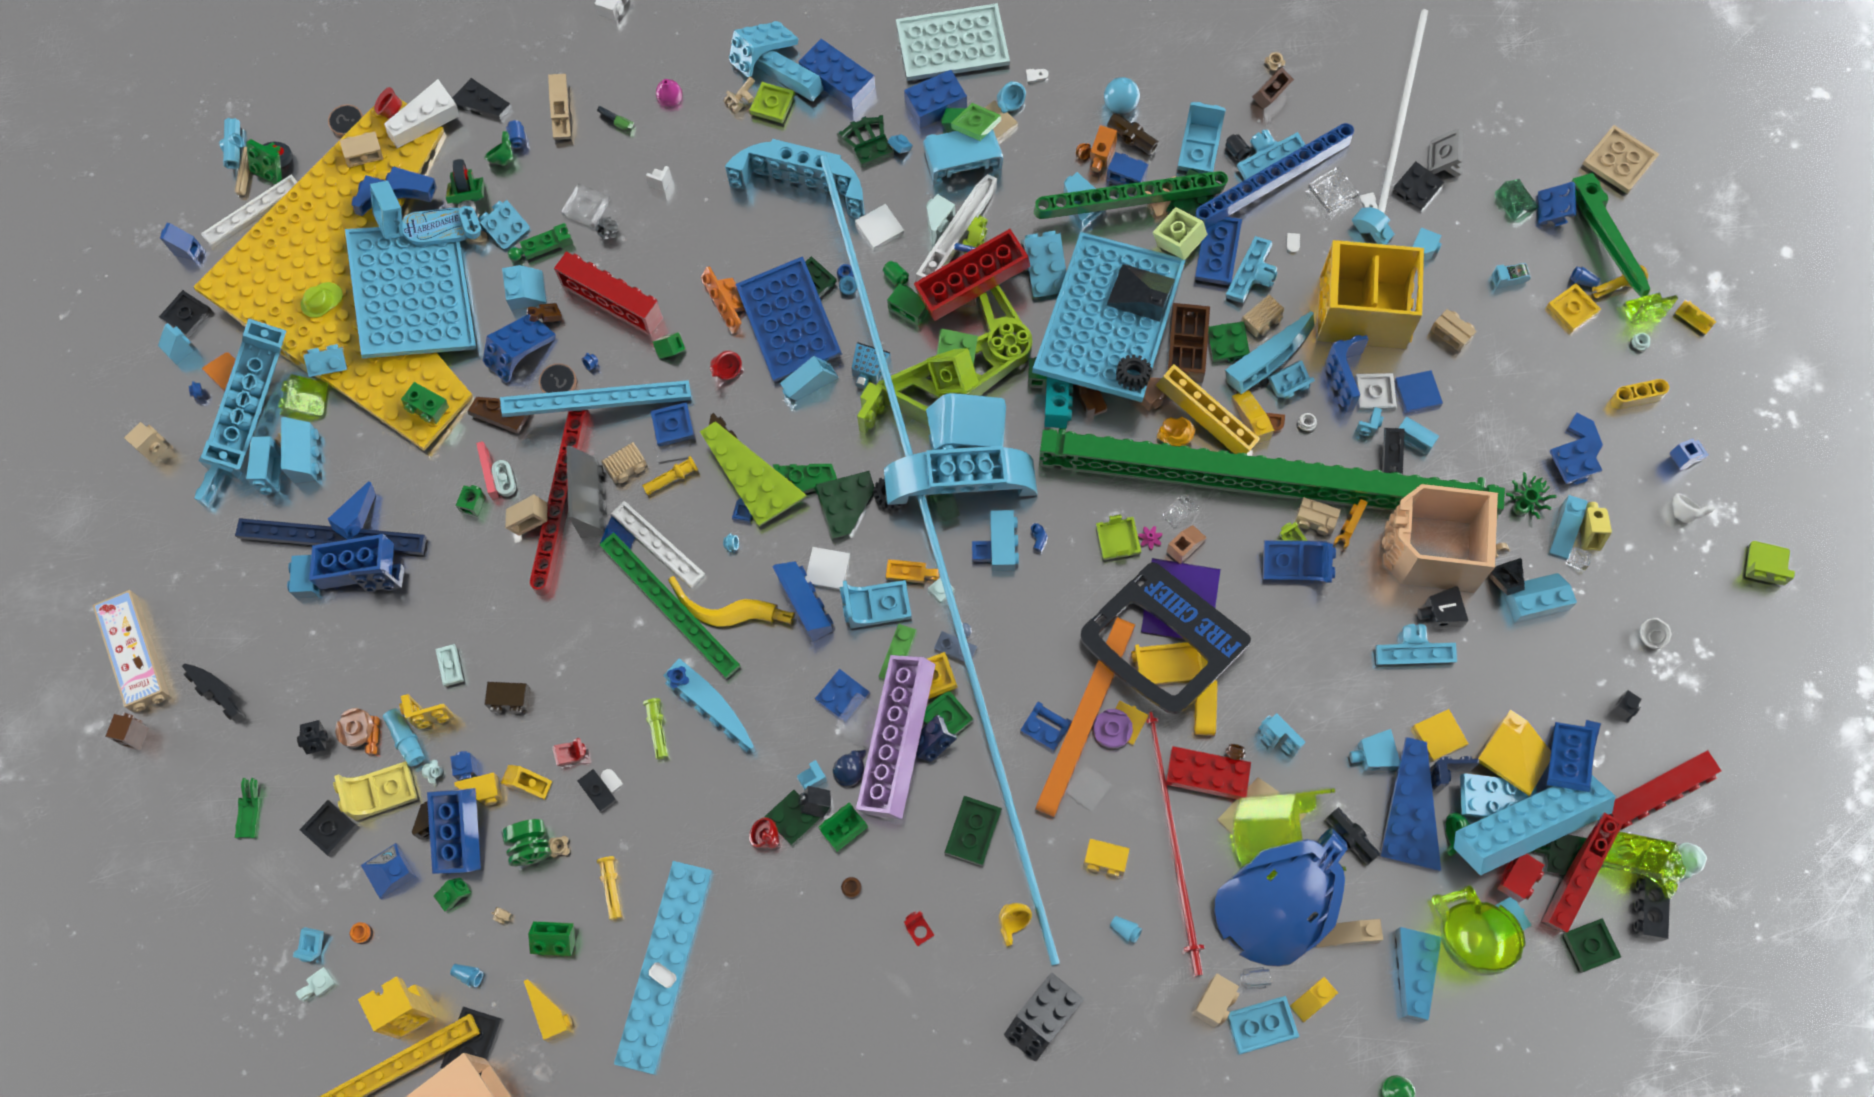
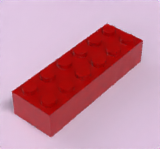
[914,229,1031,321]
[554,251,663,335]

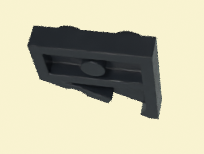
[1488,558,1525,596]

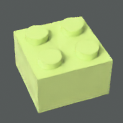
[1152,207,1207,260]

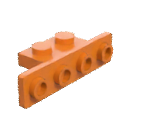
[701,266,746,334]

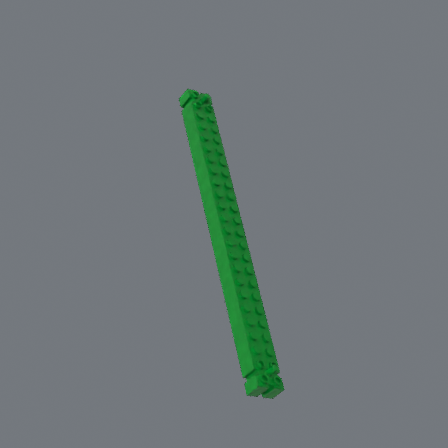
[1039,428,1505,518]

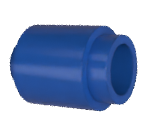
[506,120,526,148]

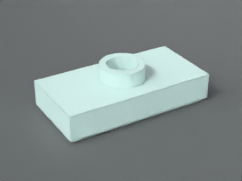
[435,644,464,687]

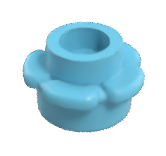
[723,533,739,552]

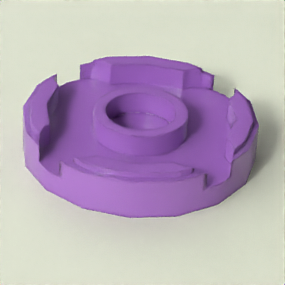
[1093,709,1133,749]

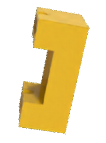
[358,976,436,1039]

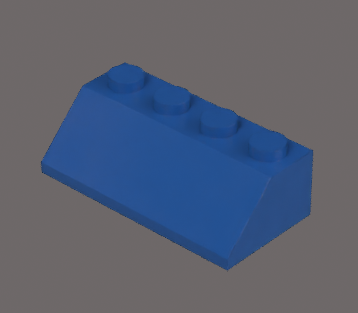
[772,561,834,642]
[427,788,481,874]

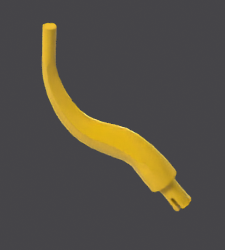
[668,576,795,627]

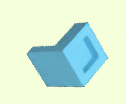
[797,760,827,790]

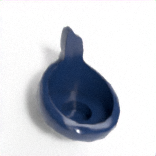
[832,749,867,787]

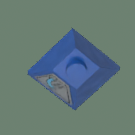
[361,843,416,899]

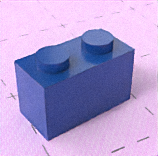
[1106,152,1149,185]

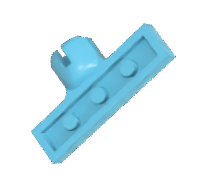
[1237,129,1306,180]
[1226,236,1277,303]
[1375,624,1457,665]

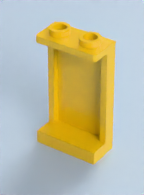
[1131,642,1208,685]

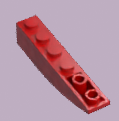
[1541,812,1623,933]

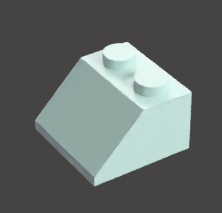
[926,194,955,248]

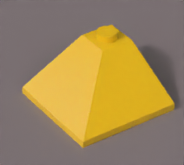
[1478,710,1551,796]

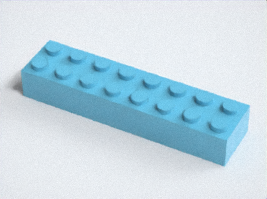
[1454,775,1616,875]

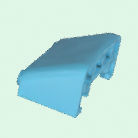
[923,129,1003,184]
[926,393,1006,450]

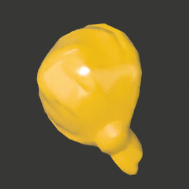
[999,903,1032,946]

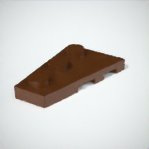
[467,397,530,434]

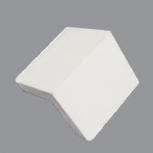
[646,166,672,192]

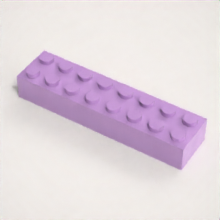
[856,655,935,819]

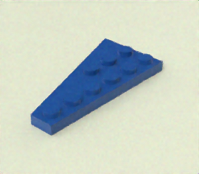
[1380,737,1441,871]

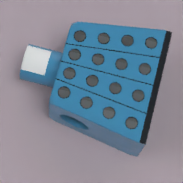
[851,342,891,389]

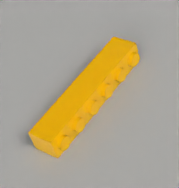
[1155,364,1260,454]

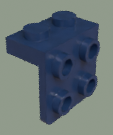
[349,564,405,592]

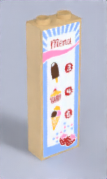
[93,590,170,712]

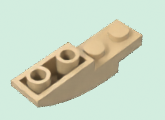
[548,74,571,140]

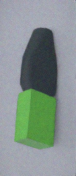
[597,106,634,130]

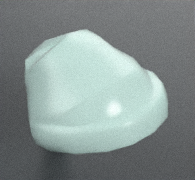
[1673,842,1707,883]

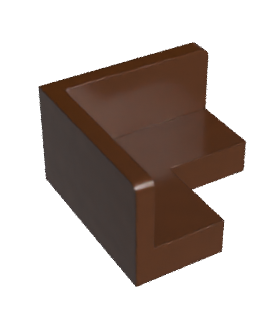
[1073,384,1107,418]

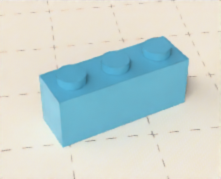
[990,510,1019,571]

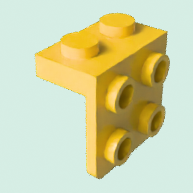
[399,694,453,729]

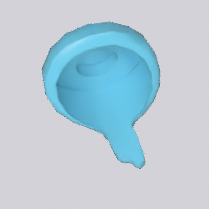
[997,81,1026,113]

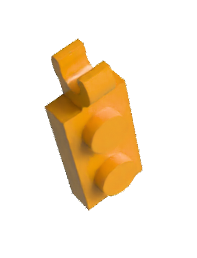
[1333,499,1368,550]
[886,559,939,583]

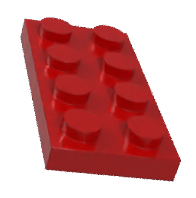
[1166,746,1251,801]

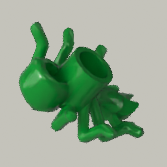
[1506,472,1557,519]

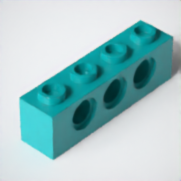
[1044,377,1073,428]

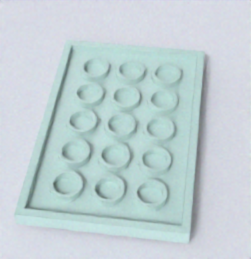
[896,3,1010,81]

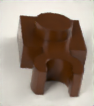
[527,303,562,322]

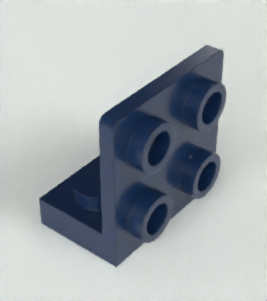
[1430,756,1479,793]

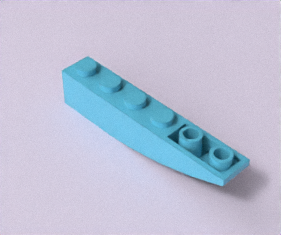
[731,44,824,101]
[1225,311,1315,394]
[663,658,756,754]

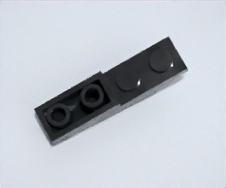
[182,664,245,722]

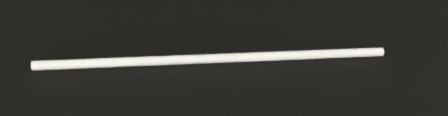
[1378,9,1428,213]

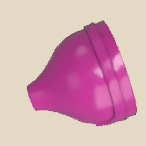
[656,79,682,107]

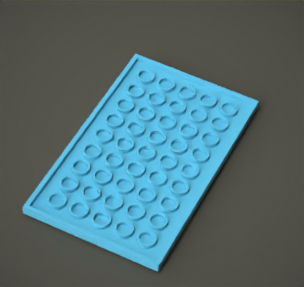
[1032,232,1186,402]

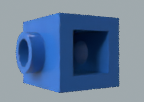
[450,751,478,781]

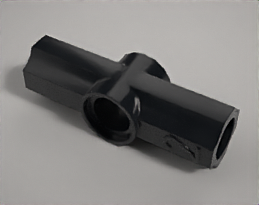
[1325,807,1381,866]

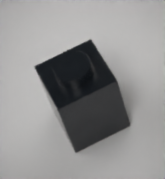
[798,786,831,818]

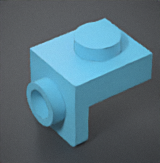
[1355,407,1384,436]
[293,927,324,962]

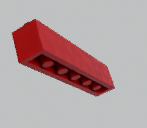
[1609,750,1722,830]

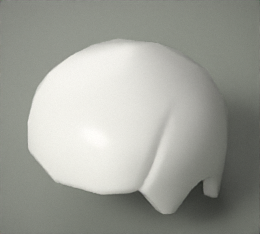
[1639,618,1672,649]

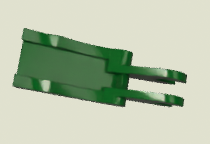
[234,778,260,838]

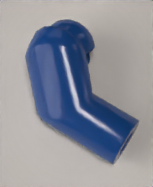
[1031,523,1048,552]

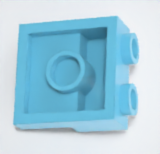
[1258,713,1306,757]

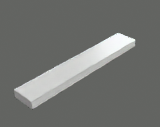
[201,174,297,249]
[611,501,706,589]

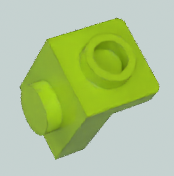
[1279,522,1308,541]

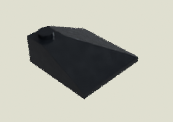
[1107,264,1175,322]

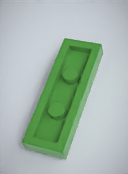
[878,624,917,681]

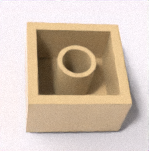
[1192,973,1240,1028]

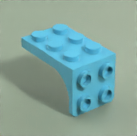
[729,21,799,77]
[1177,102,1226,174]
[1021,231,1066,298]
[840,580,912,629]

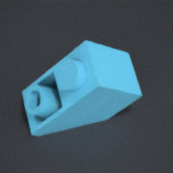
[158,323,194,365]

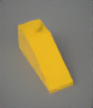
[1231,390,1274,445]
[524,979,572,1042]

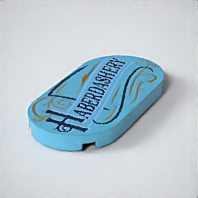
[402,208,474,246]

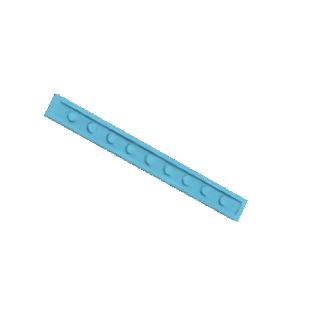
[500,380,691,417]

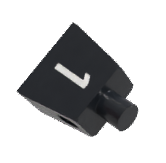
[1417,586,1469,628]

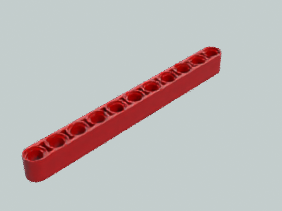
[530,409,590,596]

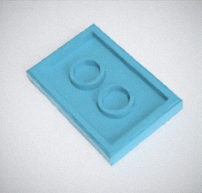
[1227,996,1299,1055]

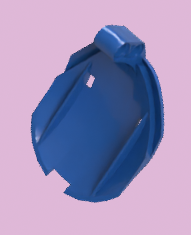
[1215,827,1347,966]

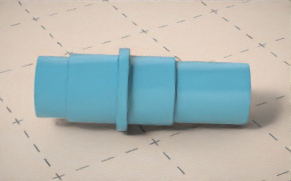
[383,708,425,767]

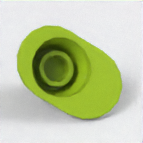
[301,282,343,318]

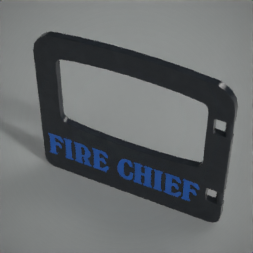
[1081,562,1251,714]

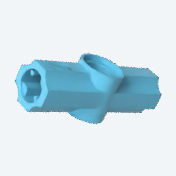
[219,118,244,169]

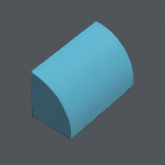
[1399,417,1439,455]

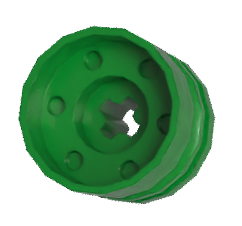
[501,819,551,867]

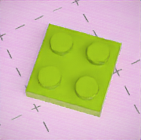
[749,82,795,123]

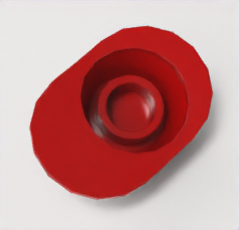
[374,87,402,119]

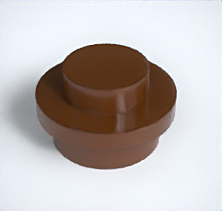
[1225,744,1246,760]
[841,877,862,898]

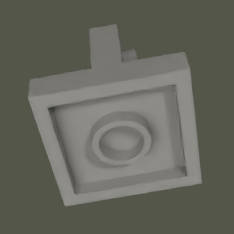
[1428,128,1464,177]

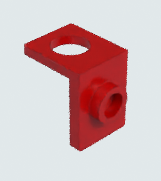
[904,911,934,946]

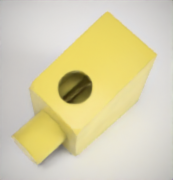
[1580,502,1612,551]

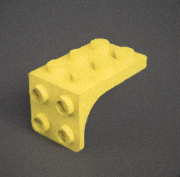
[333,761,418,821]

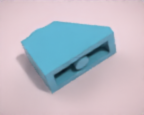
[1413,227,1442,261]

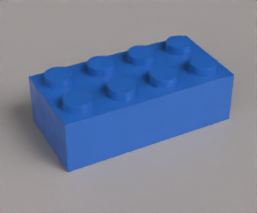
[798,39,875,110]
[309,534,394,589]

